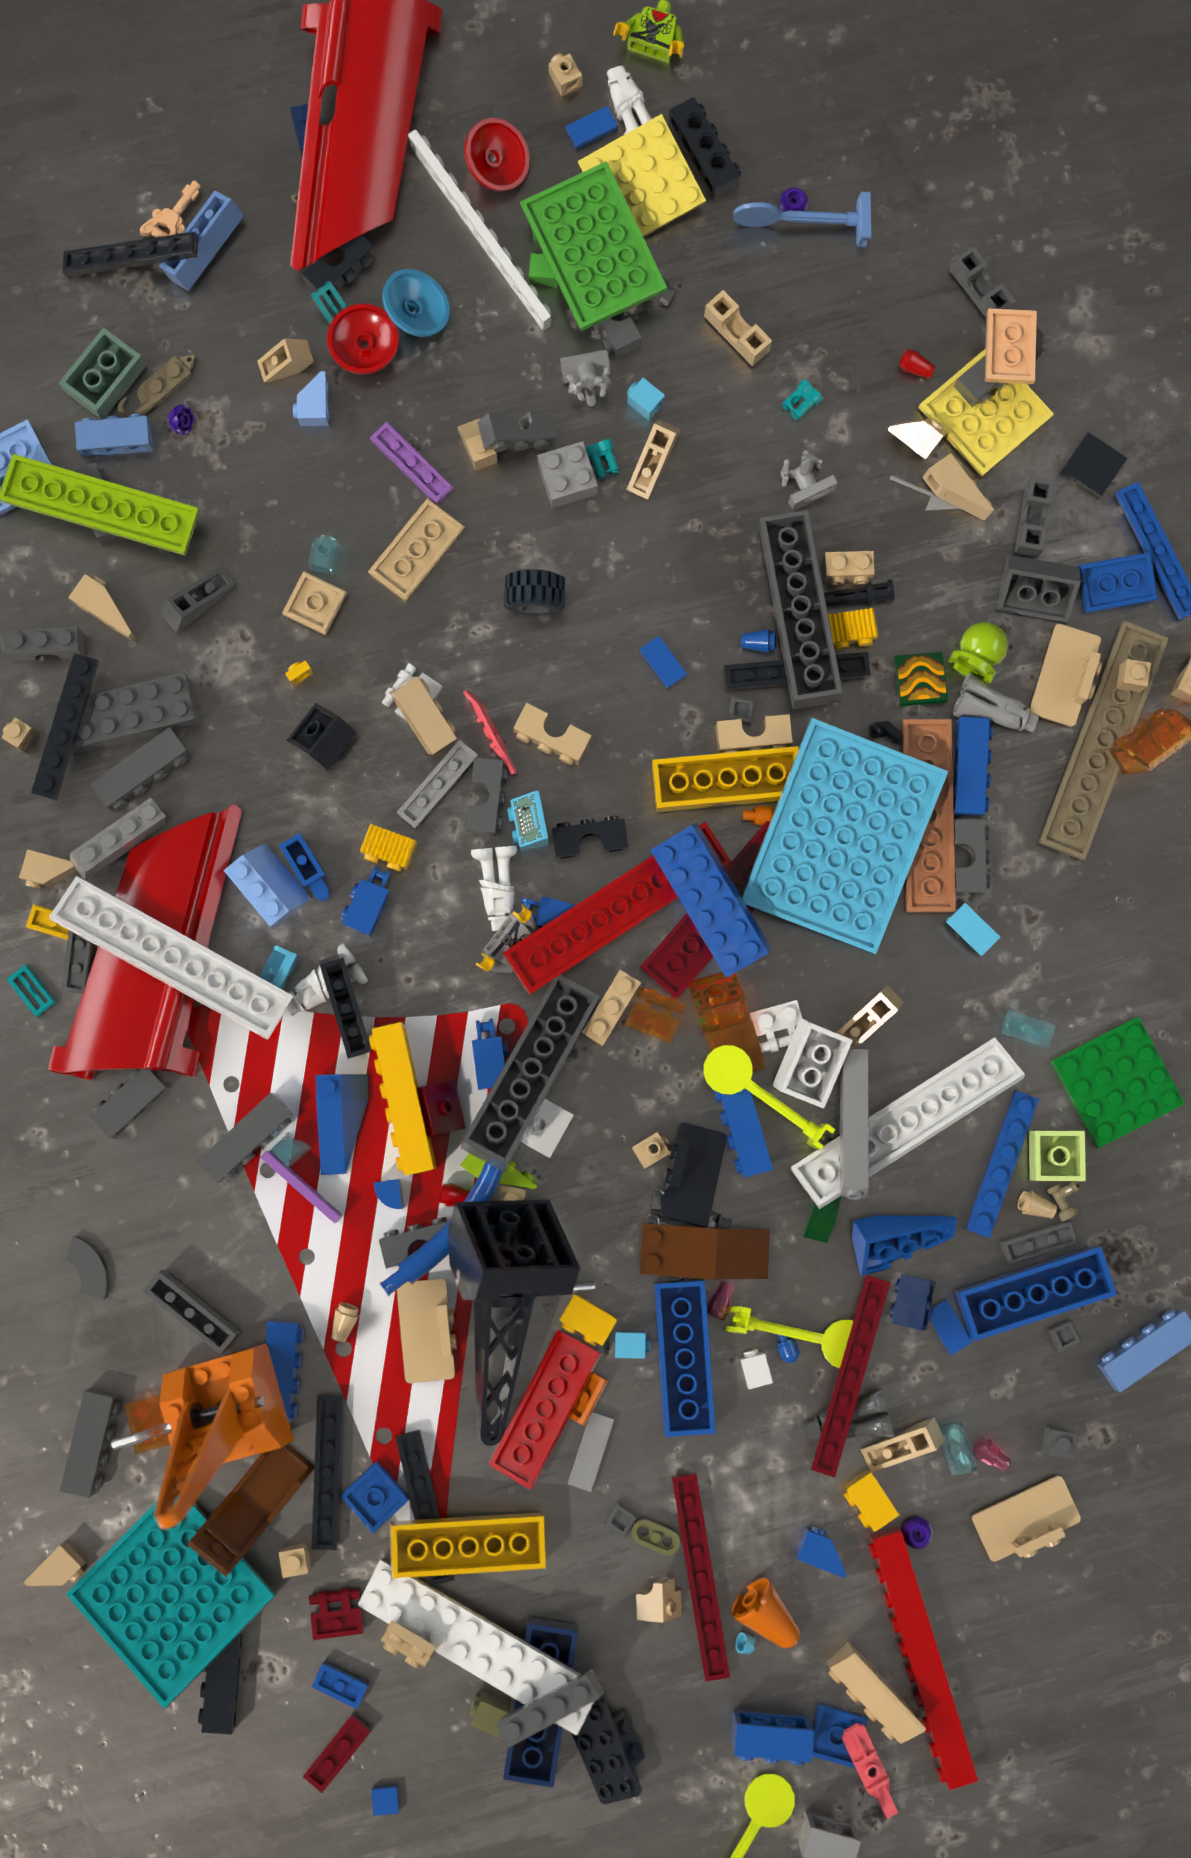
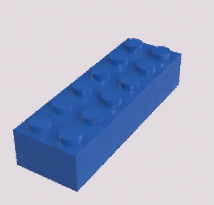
[651,823,772,978]
[954,1246,1117,1341]
[654,1279,716,1437]

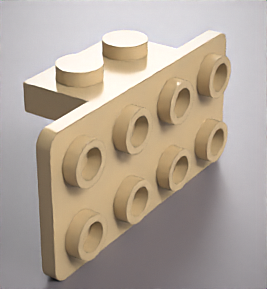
[1030,624,1102,727]
[397,1278,457,1383]
[972,1475,1081,1562]

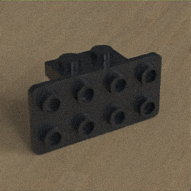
[660,1122,727,1227]
[571,1697,645,1804]

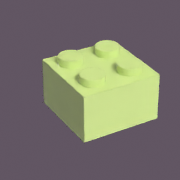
[1029,1131,1086,1181]

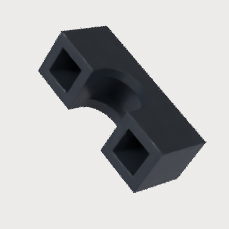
[302,235,376,302]
[552,815,628,860]

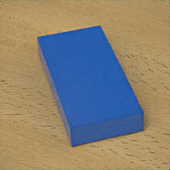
[566,106,618,150]
[639,636,687,689]
[929,1299,972,1355]

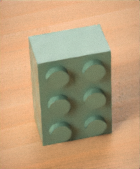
[59,327,147,420]

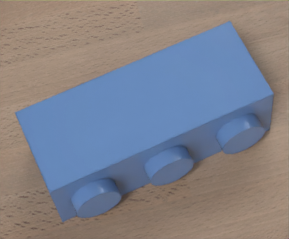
[75,414,153,457]

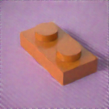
[570,1372,608,1426]

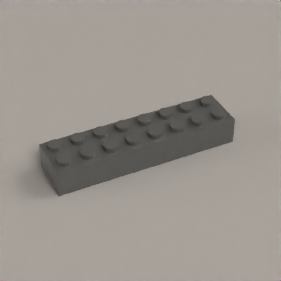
[759,510,843,709]
[461,975,600,1172]

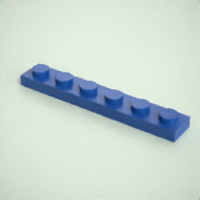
[1115,482,1191,621]
[965,1090,1039,1238]

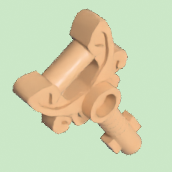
[140,181,201,237]

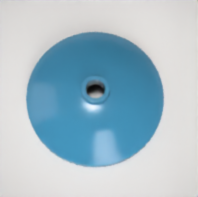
[382,269,450,337]

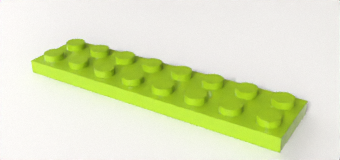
[0,454,200,556]

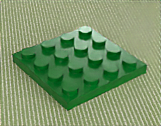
[1051,1016,1185,1149]

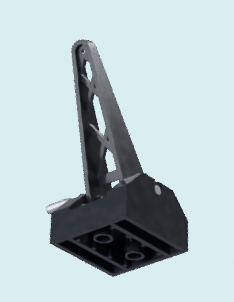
[448,1199,595,1446]

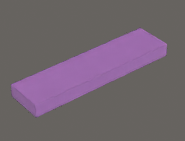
[370,421,454,505]
[260,1151,342,1223]

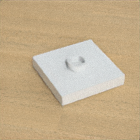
[522,1099,574,1158]

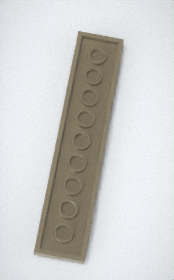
[1038,621,1169,861]

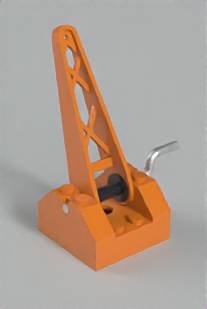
[111,1343,294,1529]

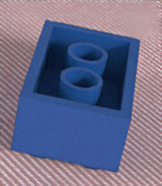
[731,1711,814,1765]

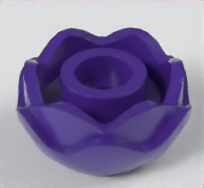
[779,187,808,212]
[168,404,195,435]
[902,1516,933,1549]

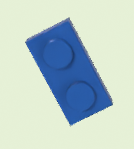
[312,1661,369,1709]

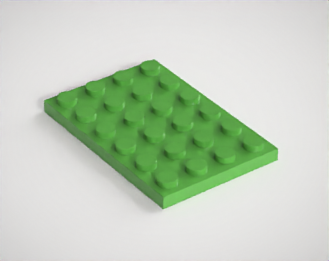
[520,161,667,331]

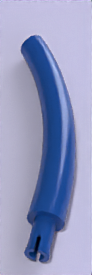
[379,1162,503,1296]

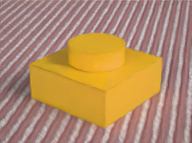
[285,660,314,687]

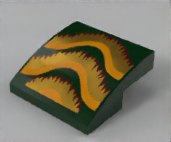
[893,652,948,706]

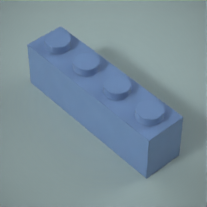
[159,191,244,291]
[1097,1309,1191,1392]

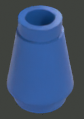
[741,629,776,653]

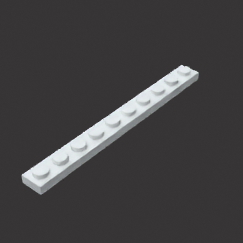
[408,129,552,331]

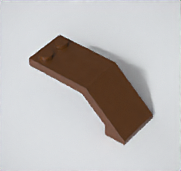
[640,1223,770,1279]
[187,1445,314,1577]

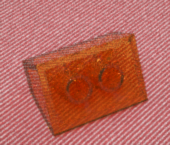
[1109,708,1191,774]

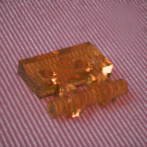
[625,987,686,1043]

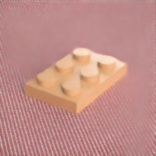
[985,309,1037,384]

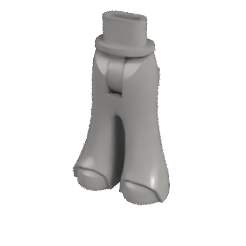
[953,673,1039,732]

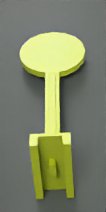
[703,1045,835,1150]
[724,1307,853,1369]
[730,1773,795,1858]

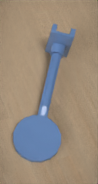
[733,191,871,247]

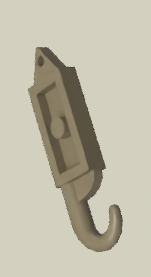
[117,355,196,418]

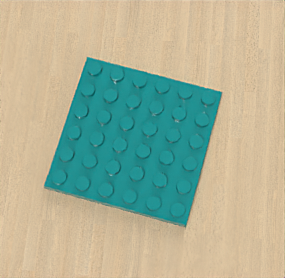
[66,1496,276,1709]

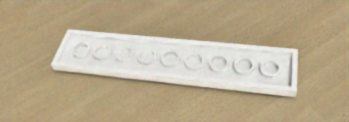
[49,876,293,1040]
[791,1037,1025,1209]
[358,1559,602,1736]

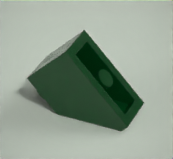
[803,1196,842,1243]

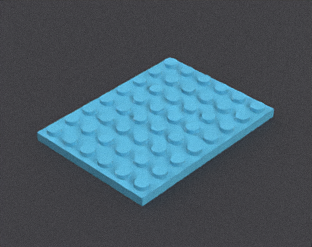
[741,718,948,954]

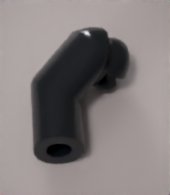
[868,721,903,744]

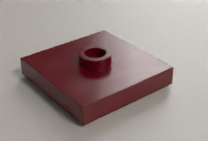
[417,1081,466,1136]

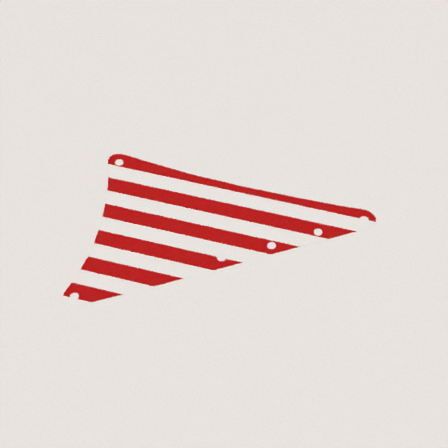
[186,1003,528,1521]

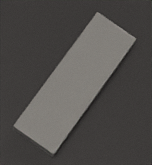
[567,1411,614,1492]

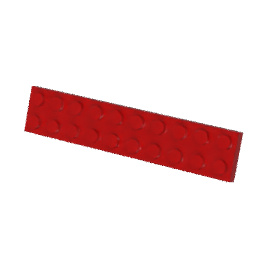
[502,821,731,994]

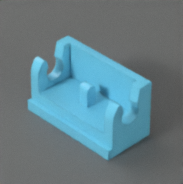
[946,902,1000,956]
[260,945,299,990]

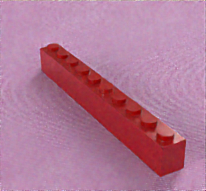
[868,1527,978,1791]

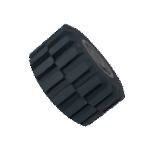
[504,569,565,616]

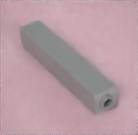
[840,1048,869,1200]

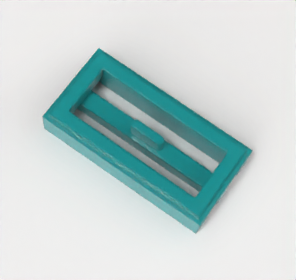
[310,281,347,324]
[6,964,57,1018]

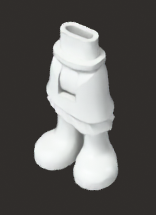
[607,65,652,135]
[471,846,517,931]
[287,943,369,1016]

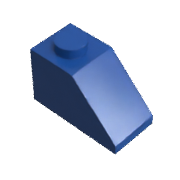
[795,1525,846,1579]

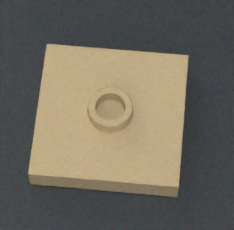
[282,571,347,636]

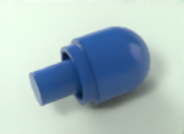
[777,1334,800,1363]

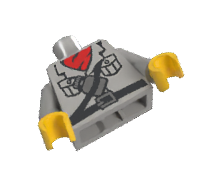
[476,904,538,973]

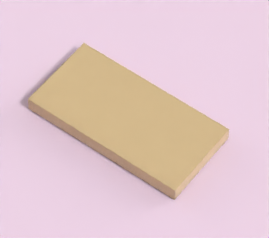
[368,498,465,602]

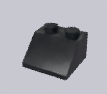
[286,703,357,771]

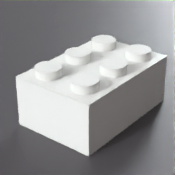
[772,1018,853,1109]

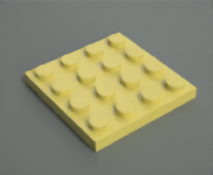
[578,114,706,237]
[918,349,1054,477]

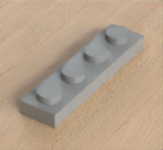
[396,740,479,830]

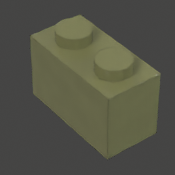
[469,1688,511,1738]

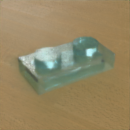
[1000,1010,1056,1049]
[939,1421,978,1476]

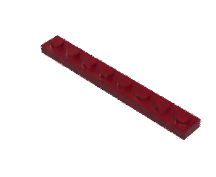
[811,1275,891,1478]
[671,1472,730,1682]

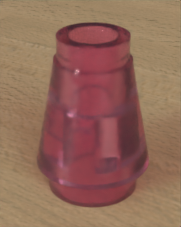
[707,1281,735,1321]
[972,1437,1011,1472]

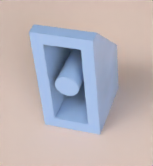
[293,371,329,426]

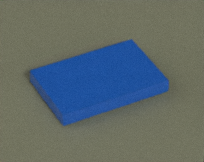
[1077,552,1158,613]

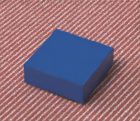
[371,1785,400,1816]

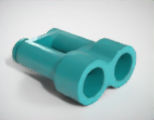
[781,379,823,421]
[585,439,620,480]

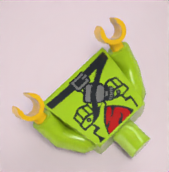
[613,0,684,63]

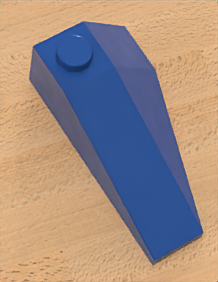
[316,1074,369,1175]
[852,1215,957,1276]

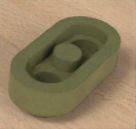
[632,1518,680,1556]

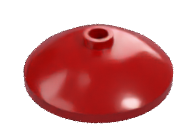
[464,118,530,192]
[327,304,399,374]

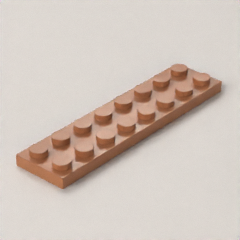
[902,719,956,913]

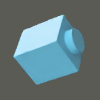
[627,378,665,421]
[615,1330,650,1359]

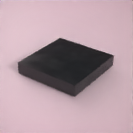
[1060,432,1128,498]

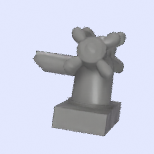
[560,350,611,407]
[781,450,837,511]

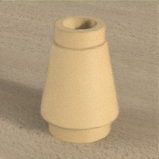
[1017,1191,1057,1219]
[332,1303,359,1342]

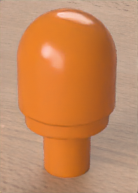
[742,806,775,825]

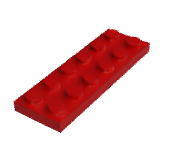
[488,1330,602,1490]

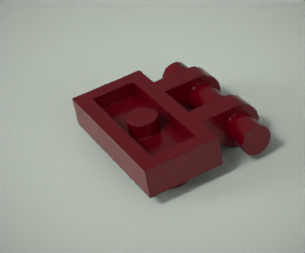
[309,1587,364,1640]

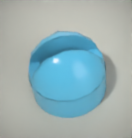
[735,1632,757,1654]

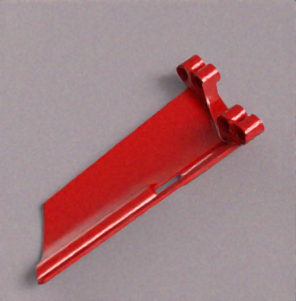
[290,0,443,271]
[48,804,242,1080]

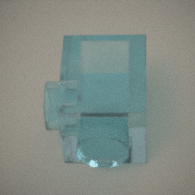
[308,535,340,575]

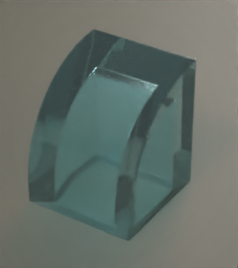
[271,1140,313,1168]

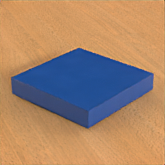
[340,1460,410,1534]
[812,1702,868,1768]

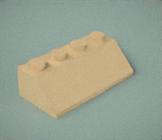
[827,1641,926,1744]

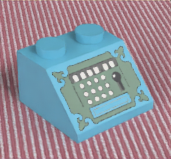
[507,790,549,851]

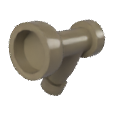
[1047,1181,1081,1222]

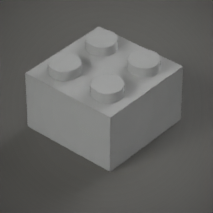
[537,441,598,508]
[798,1811,861,1858]

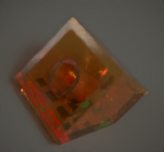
[688,972,750,1034]

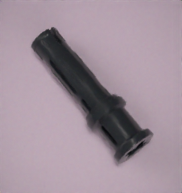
[824,579,895,607]

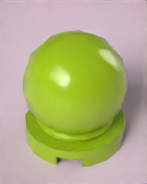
[948,622,1009,684]

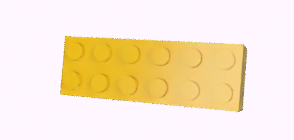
[652,746,799,812]
[369,1022,437,1176]
[390,1512,546,1578]

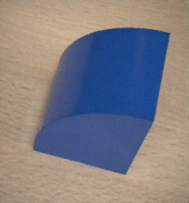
[374,1179,404,1209]

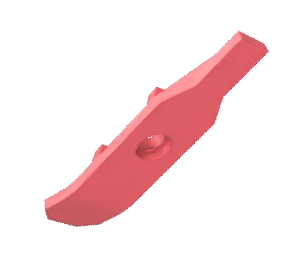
[463,690,518,775]
[842,1723,898,1819]

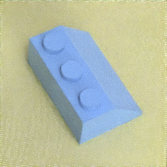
[224,843,312,930]

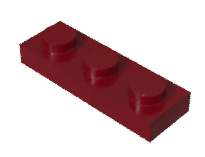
[302,1713,372,1793]

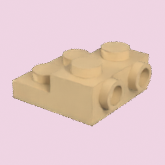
[381,1620,436,1669]

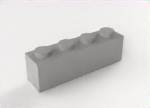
[70,798,166,881]

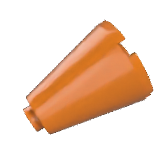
[731,1577,800,1649]

